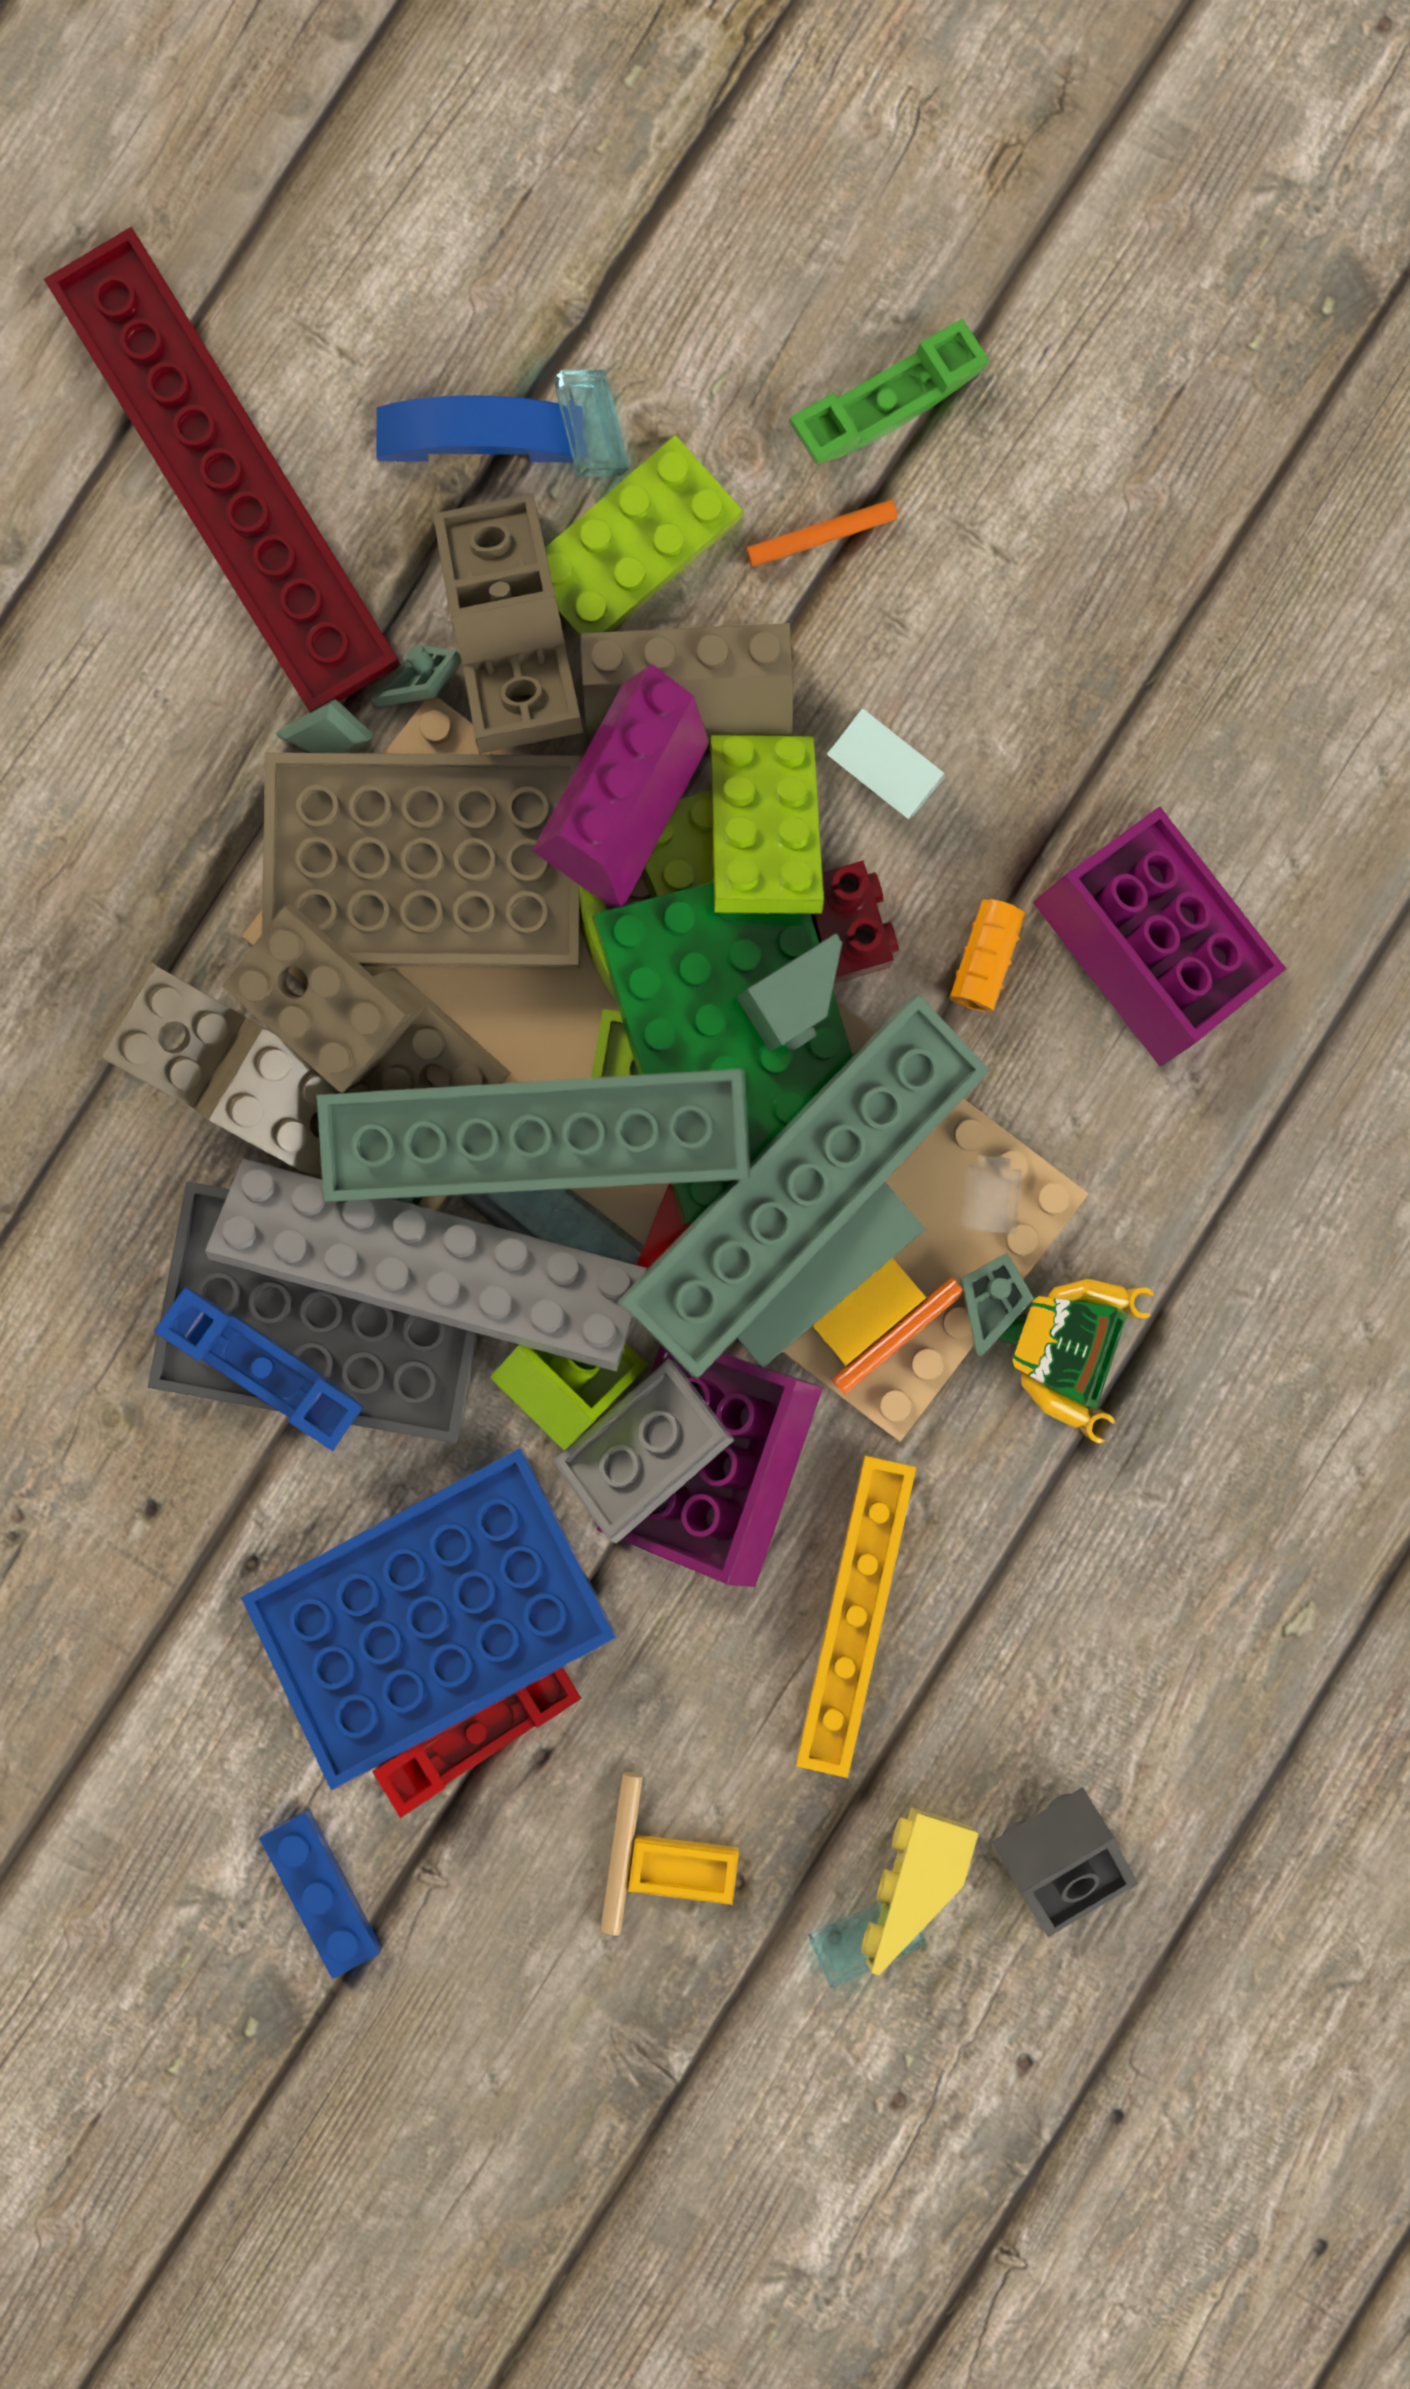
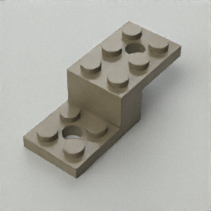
[433,494,583,754]
[222,904,511,1093]
[96,962,374,1180]

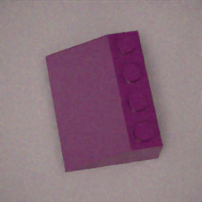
[1033,807,1286,1067]
[597,1345,823,1587]

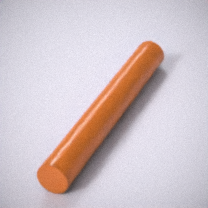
[746,499,898,568]
[831,1277,964,1395]

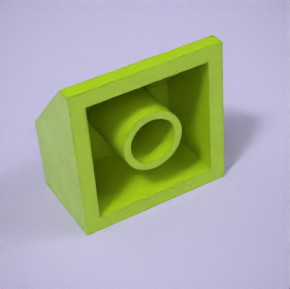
[490,1343,648,1451]

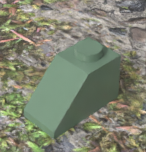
[736,934,842,1052]

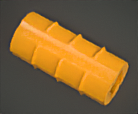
[949,899,1026,1013]

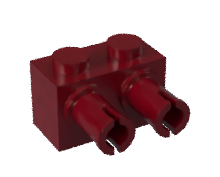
[810,860,899,985]

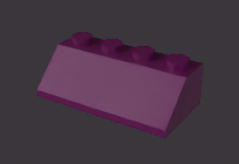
[532,663,709,909]

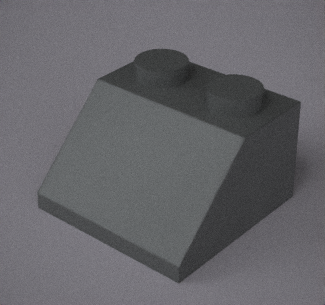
[992,1787,1138,1937]

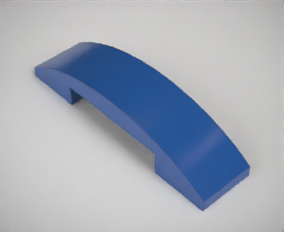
[376,395,581,463]
[154,1287,364,1451]

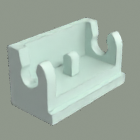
[827,708,945,820]

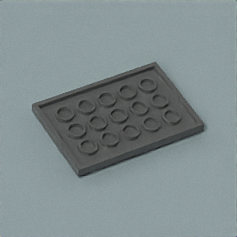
[148,1181,479,1444]

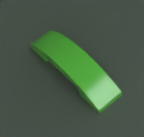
[789,318,990,465]

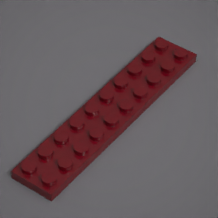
[44,226,401,713]

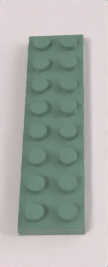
[617,994,990,1379]
[317,1069,750,1202]

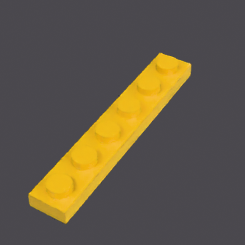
[795,1454,917,1778]

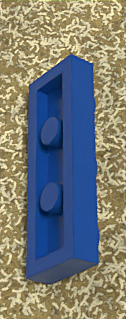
[259,1808,382,1979]

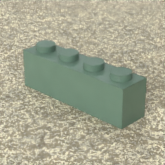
[737,1182,925,1367]

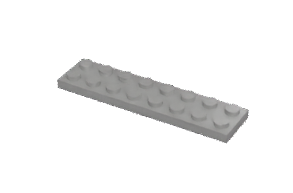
[205,1159,647,1371]

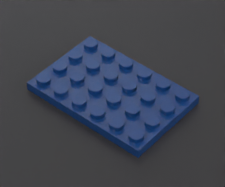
[241,1448,618,1790]

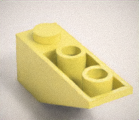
[861,1807,979,1975]

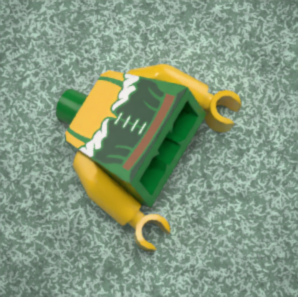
[998,1279,1154,1443]

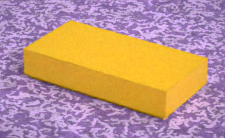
[813,1258,927,1365]
[628,1834,739,1905]

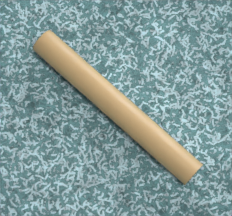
[600,1772,643,1936]

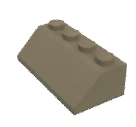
[580,623,793,747]

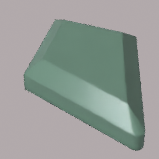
[369,645,462,707]
[276,699,375,753]
[960,1252,1034,1356]

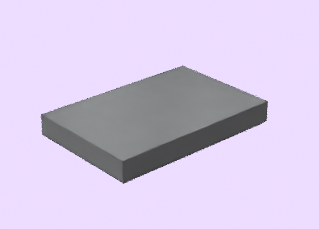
[553,1358,734,1543]

